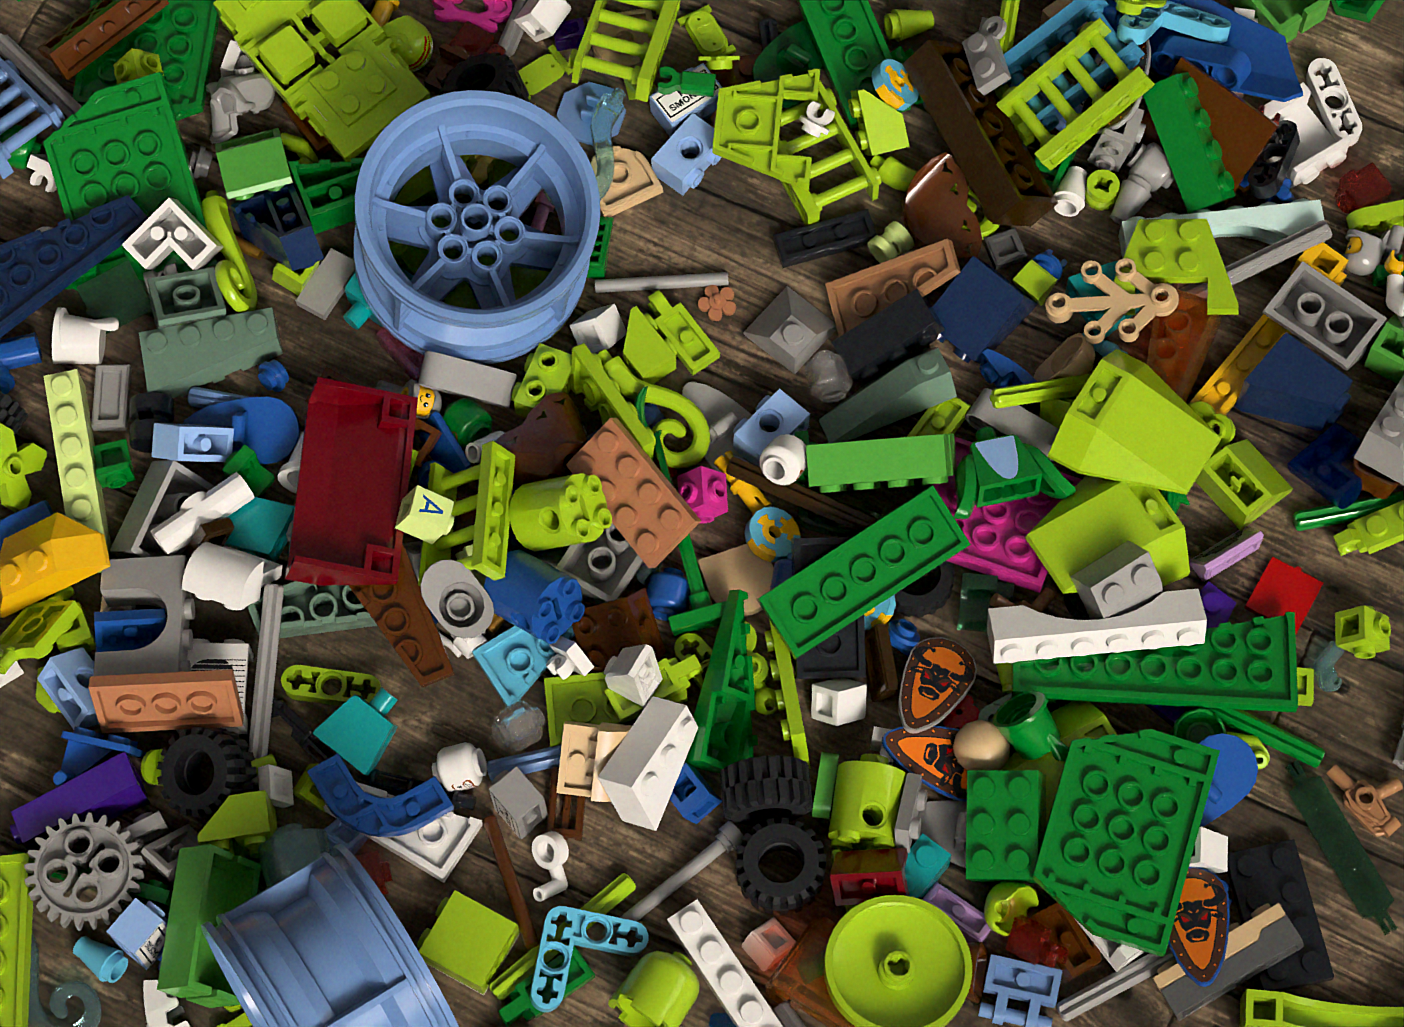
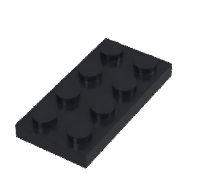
[791,537,866,679]
[1227,839,1334,992]

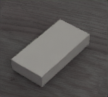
[295,248,355,320]
[91,364,132,431]

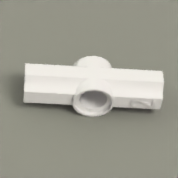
[150,472,255,556]

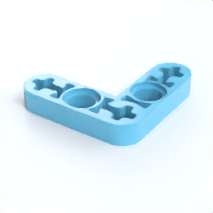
[1116,0,1231,45]
[530,906,648,1012]

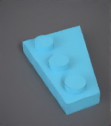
[472,625,575,712]

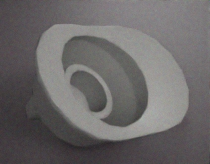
[420,560,494,639]

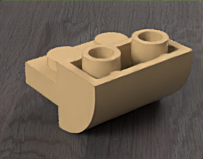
[556,721,632,802]

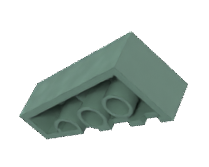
[139,307,283,398]
[247,581,377,638]

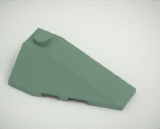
[819,345,957,443]

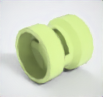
[868,221,915,263]

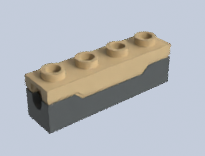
[1153,903,1304,1022]

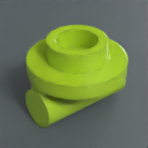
[141,749,164,786]

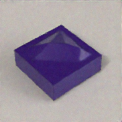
[553,18,585,51]

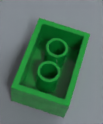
[966,770,1046,883]

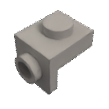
[120,811,171,869]

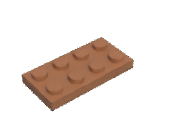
[566,418,701,568]
[88,669,244,733]

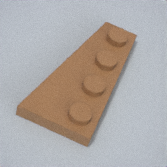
[825,238,961,337]

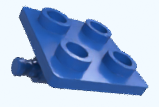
[53,726,146,787]

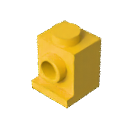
[1290,242,1349,286]

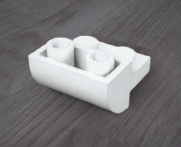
[182,542,282,610]

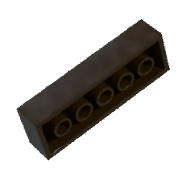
[903,39,1058,227]

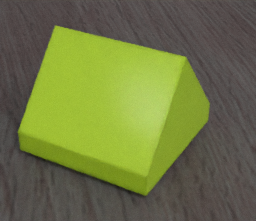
[1013,260,1058,306]

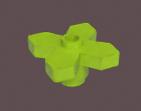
[0,423,47,512]

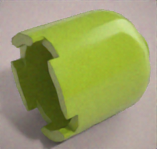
[608,951,699,1027]

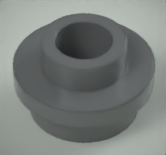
[190,146,213,179]

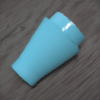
[73,936,128,983]

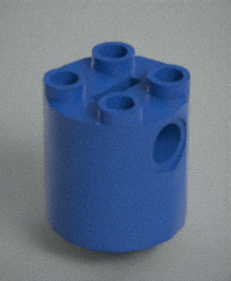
[484,549,585,644]

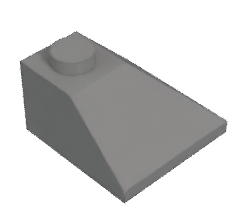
[744,286,837,374]

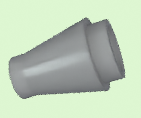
[1110,175,1152,225]

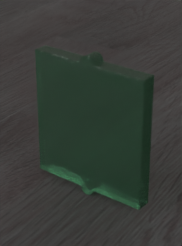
[76,260,152,334]

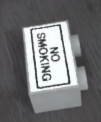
[489,766,548,840]

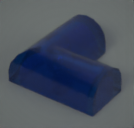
[1287,423,1362,509]

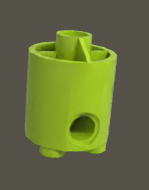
[509,473,612,551]
[828,754,907,851]

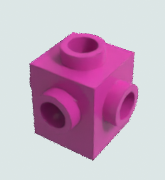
[677,466,728,523]

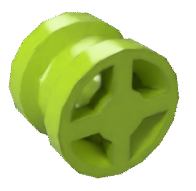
[1085,169,1120,211]

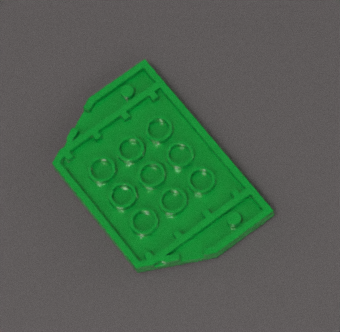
[72,0,220,121]
[43,72,219,281]
[1032,729,1220,957]

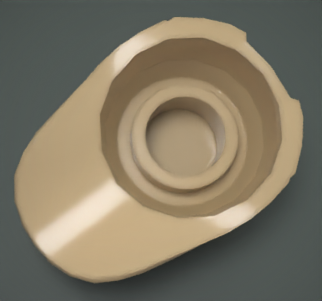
[1033,333,1096,382]

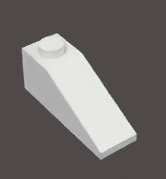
[604,644,663,708]

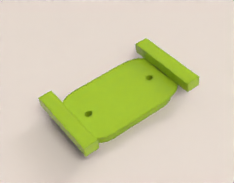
[677,4,736,56]
[518,44,573,100]

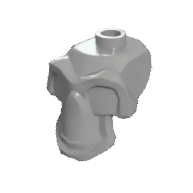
[206,66,275,144]

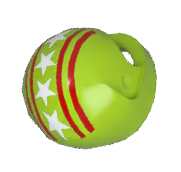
[381,15,433,73]

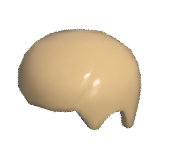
[953,720,1011,770]

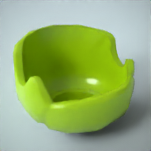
[984,881,1039,936]

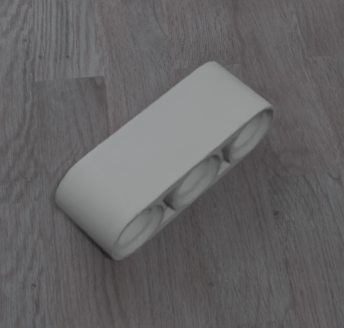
[418,351,517,408]
[965,388,1059,461]

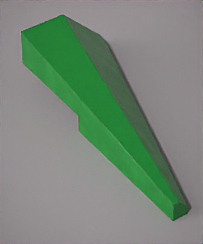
[684,589,758,773]

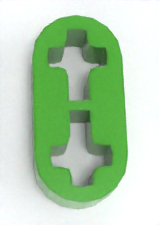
[812,752,839,820]

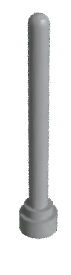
[602,821,744,942]

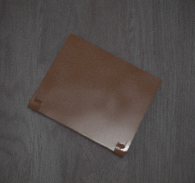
[1138,57,1279,207]

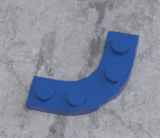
[307,754,454,837]

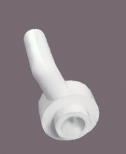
[532,831,569,902]

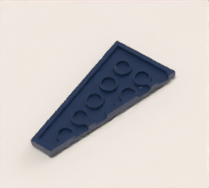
[0,195,148,338]

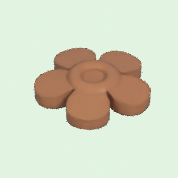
[698,285,736,321]

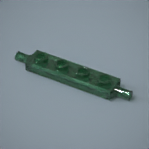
[1285,760,1398,936]

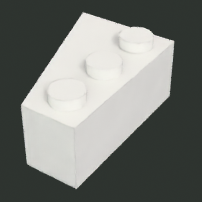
[597,696,698,831]

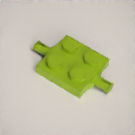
[0,586,82,674]

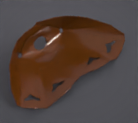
[900,152,982,259]
[494,392,588,485]

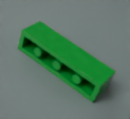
[1143,72,1235,214]

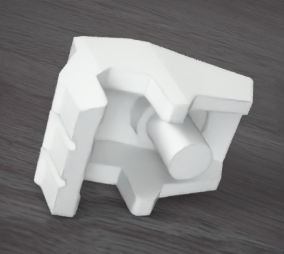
[143,980,191,1027]

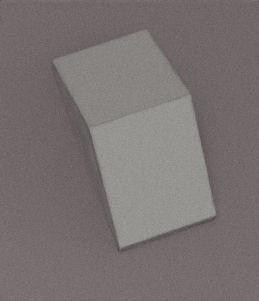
[141,824,200,886]

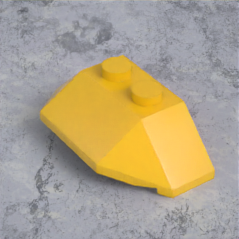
[0,512,111,618]

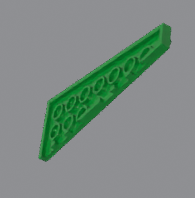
[1012,612,1298,713]

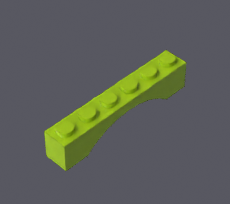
[1239,989,1404,1027]

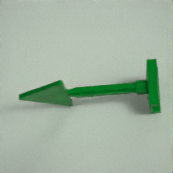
[653,432,726,637]

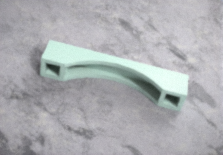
[1118,198,1325,259]

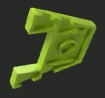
[712,69,820,190]
[1104,219,1239,315]

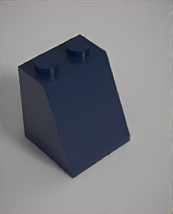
[933,256,1038,364]
[1235,332,1353,432]

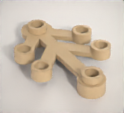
[1045,258,1179,344]

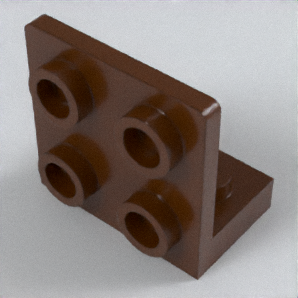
[572,588,666,674]

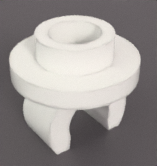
[798,101,835,137]

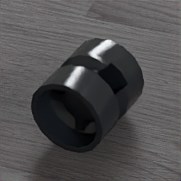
[129,392,174,453]

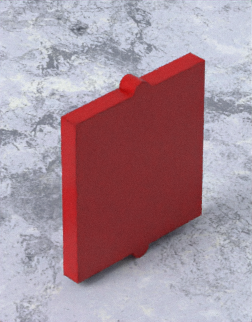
[1245,556,1324,635]

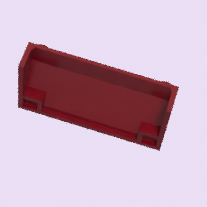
[285,377,418,586]

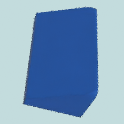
[419,411,472,473]

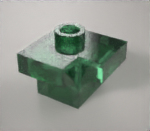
[957,573,1014,632]

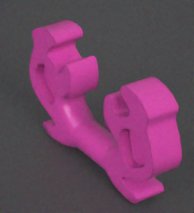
[431,0,515,33]

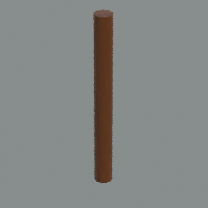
[482,815,540,949]

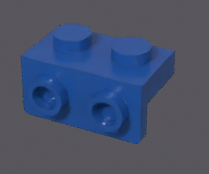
[94,608,166,652]

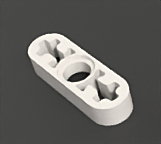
[1306,58,1362,146]

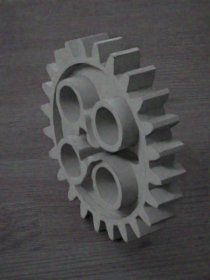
[24,812,144,931]

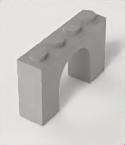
[93,555,195,676]

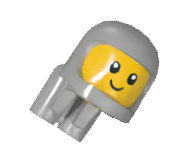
[1343,225,1404,276]
[376,379,442,423]

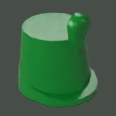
[992,690,1069,761]

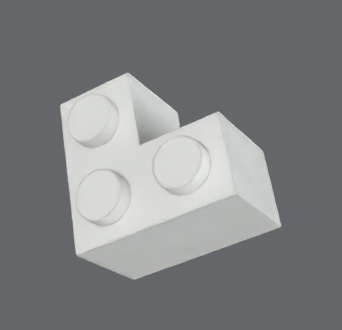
[122,197,224,270]

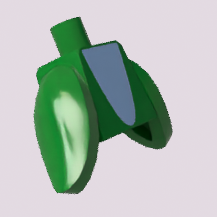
[954,427,1076,519]

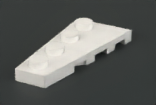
[324,782,483,883]

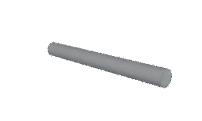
[595,272,729,293]

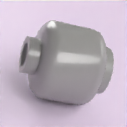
[1127,142,1175,192]

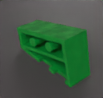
[288,158,404,234]

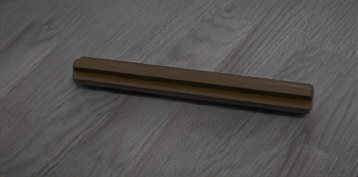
[726,456,879,532]

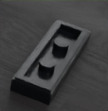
[773,209,877,268]

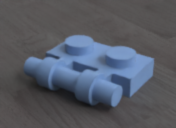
[978,954,1063,1027]

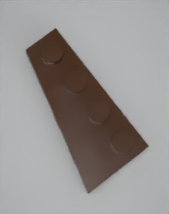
[349,544,455,688]

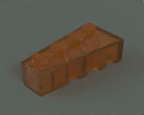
[1147,283,1221,403]

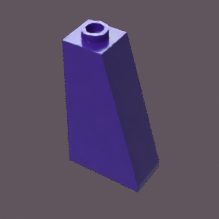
[10,752,150,850]

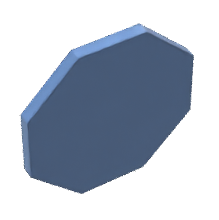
[556,82,626,146]

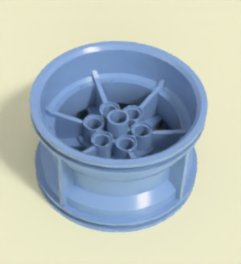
[354,90,600,365]
[201,843,459,1027]

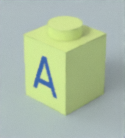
[395,485,454,544]

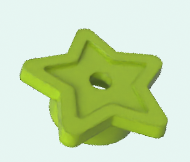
[698,55,740,70]

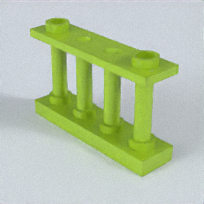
[568,0,681,102]
[996,17,1155,171]
[778,80,882,226]
[418,440,515,586]

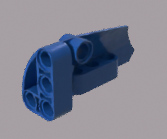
[1090,0,1303,102]

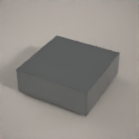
[983,227,1027,271]

